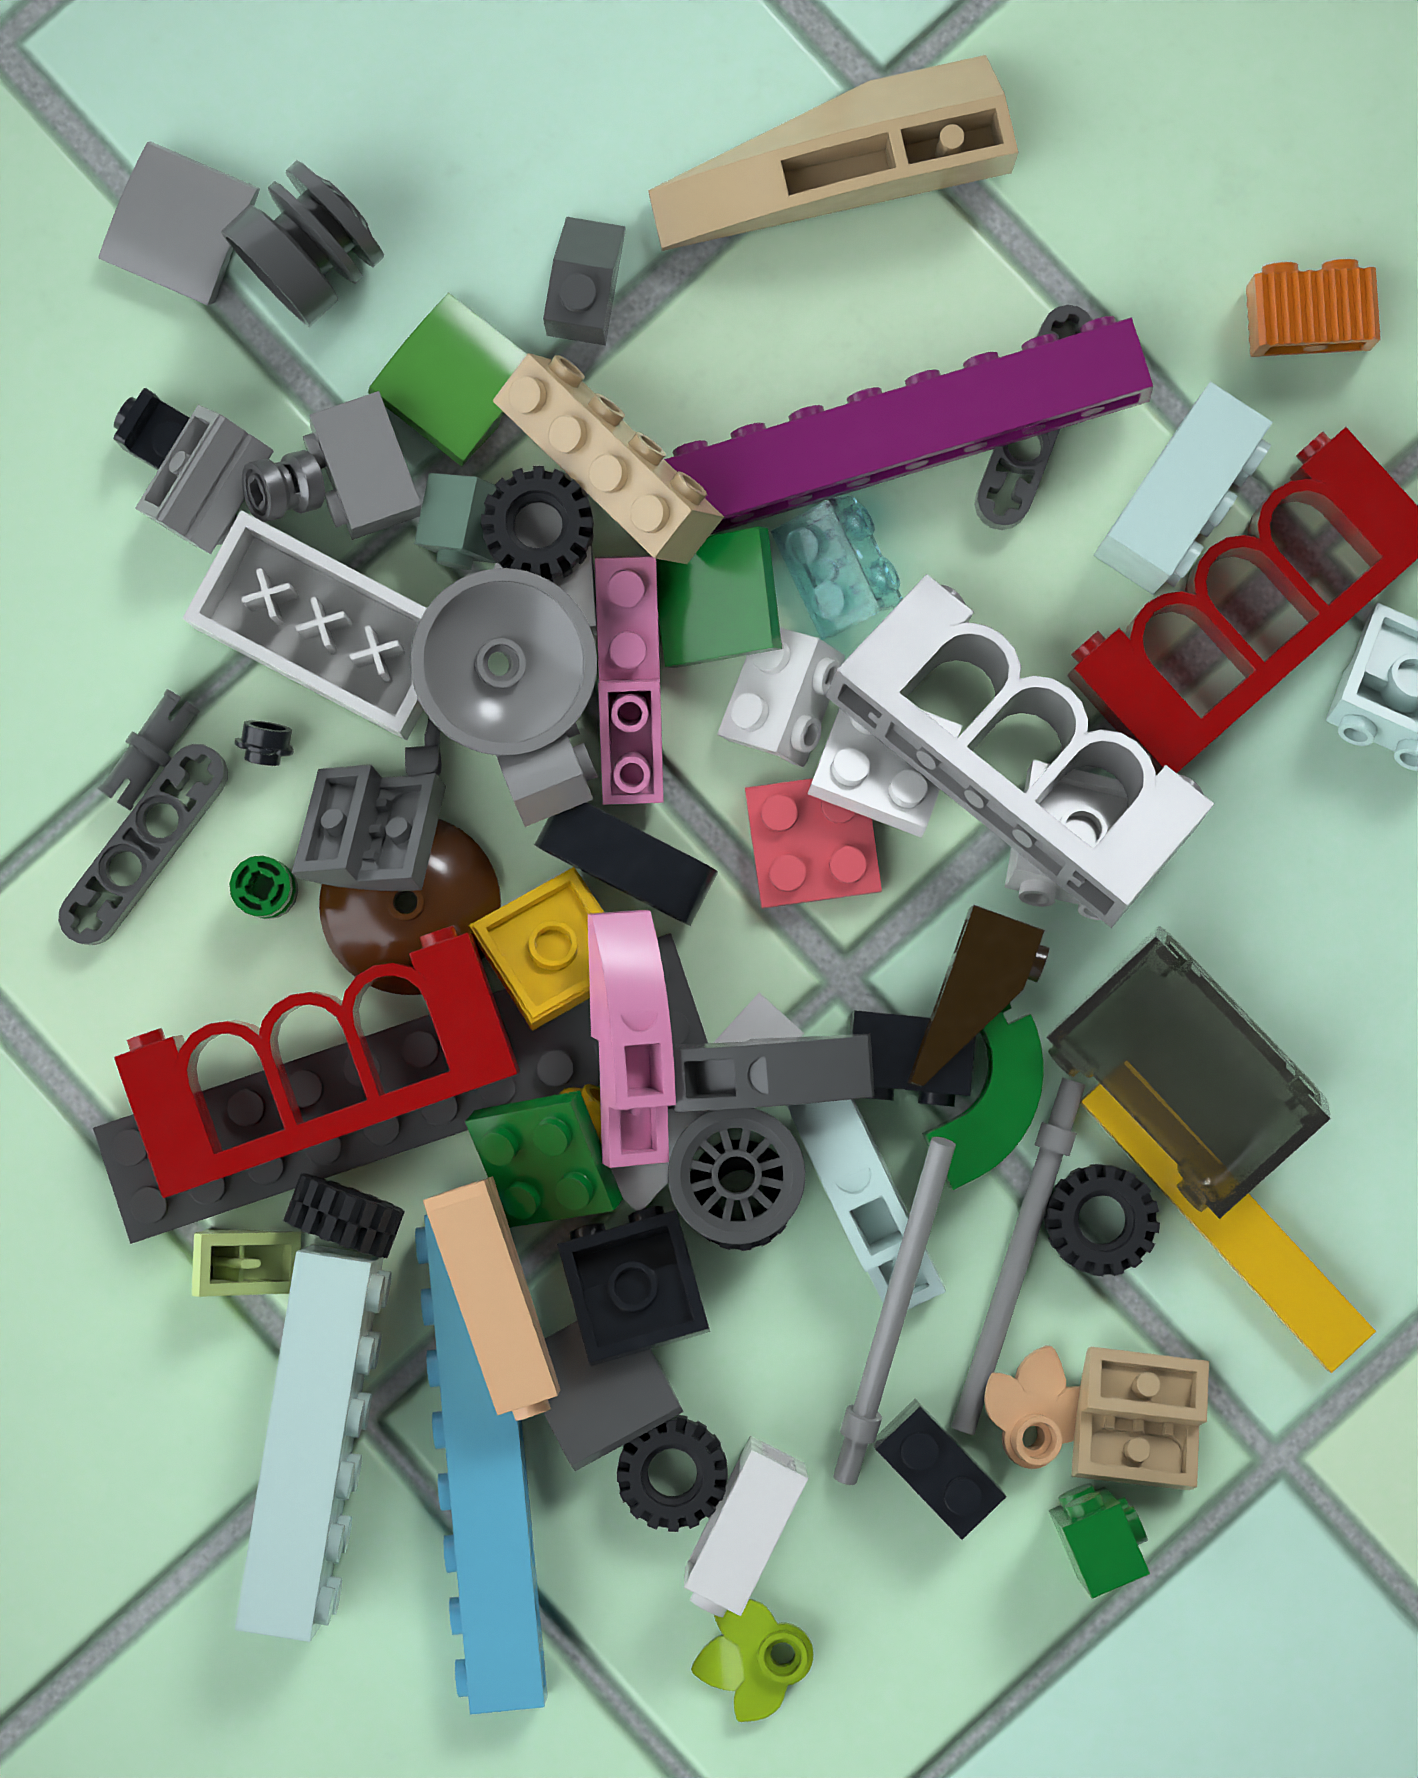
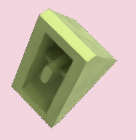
[192,1229,301,1297]

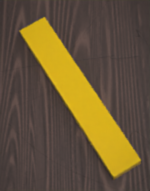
[1080,1060,1376,1373]

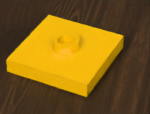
[469,867,605,1031]

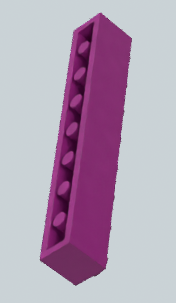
[664,316,1153,535]

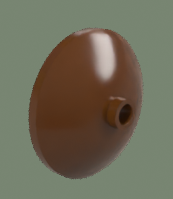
[319,819,501,995]

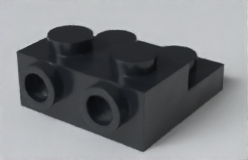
[557,1206,711,1366]

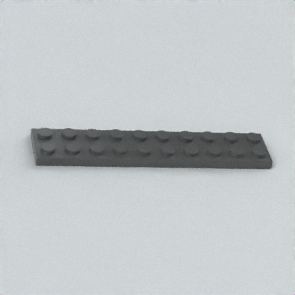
[93,933,708,1244]

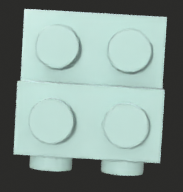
[1325,602,1418,771]

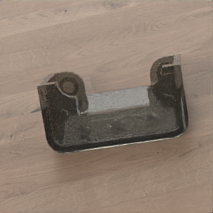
[1046,925,1331,1219]

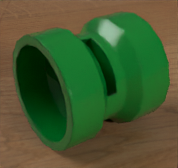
[229,855,298,919]

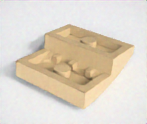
[1071,1347,1209,1491]

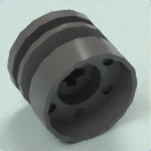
[221,160,384,327]

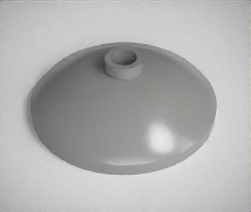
[410,568,597,755]

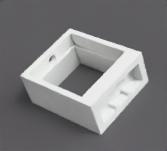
[684,1436,809,1617]

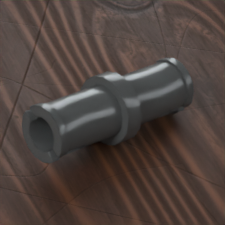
[98,689,200,811]

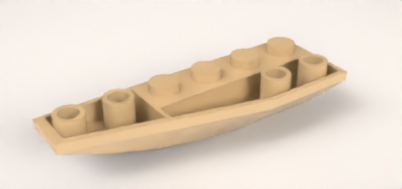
[648,55,1019,251]

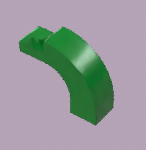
[922,1003,1044,1190]

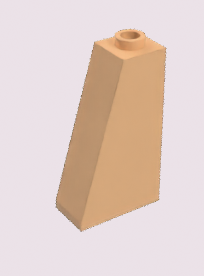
[423,1176,561,1421]

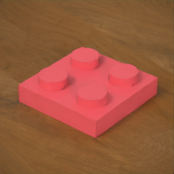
[745,778,882,909]

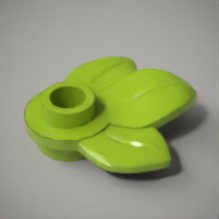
[691,1599,814,1722]

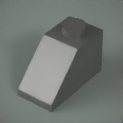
[543,217,626,346]

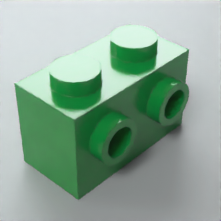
[1048,1483,1150,1599]

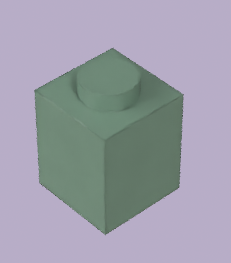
[414,473,496,570]

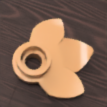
[984,1345,1080,1469]

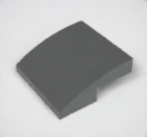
[292,765,446,891]
[543,1320,684,1471]

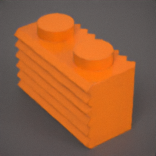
[1246,259,1381,357]

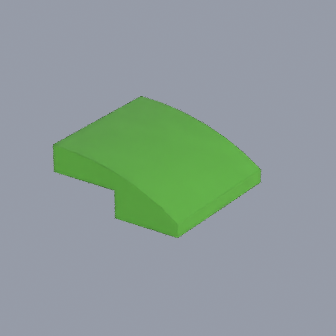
[368,292,527,467]

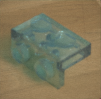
[771,495,903,640]

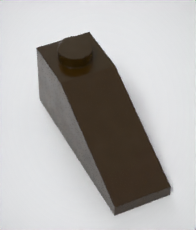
[907,905,1050,1087]

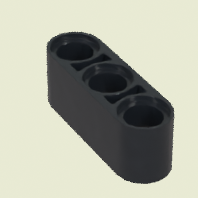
[534,802,718,926]

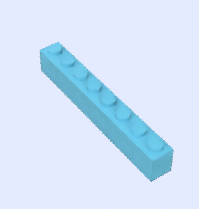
[415,1214,548,1715]

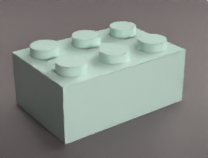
[1093,381,1273,595]

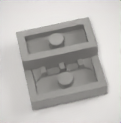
[98,141,260,305]

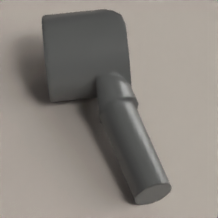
[405,718,442,776]

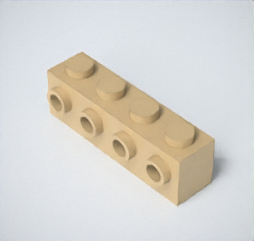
[493,353,724,564]

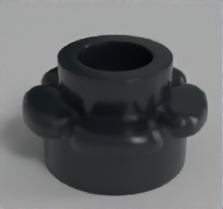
[234,720,294,766]

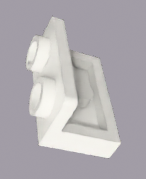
[717,628,845,767]

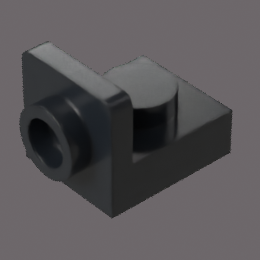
[113,388,190,470]

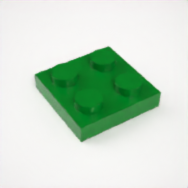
[465,1091,623,1228]

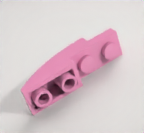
[595,555,664,805]
[588,910,676,1168]

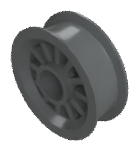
[668,1108,805,1244]

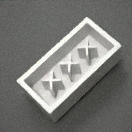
[183,510,427,741]

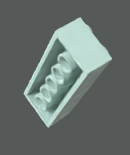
[235,1245,392,1642]

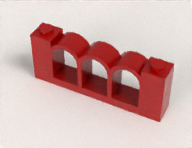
[1067,427,1418,775]
[114,925,520,1198]

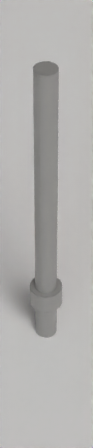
[951,1077,1086,1435]
[833,1137,956,1485]

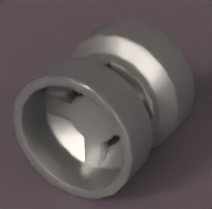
[242,450,325,522]

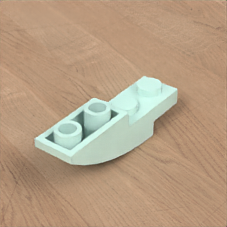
[787,1099,946,1310]

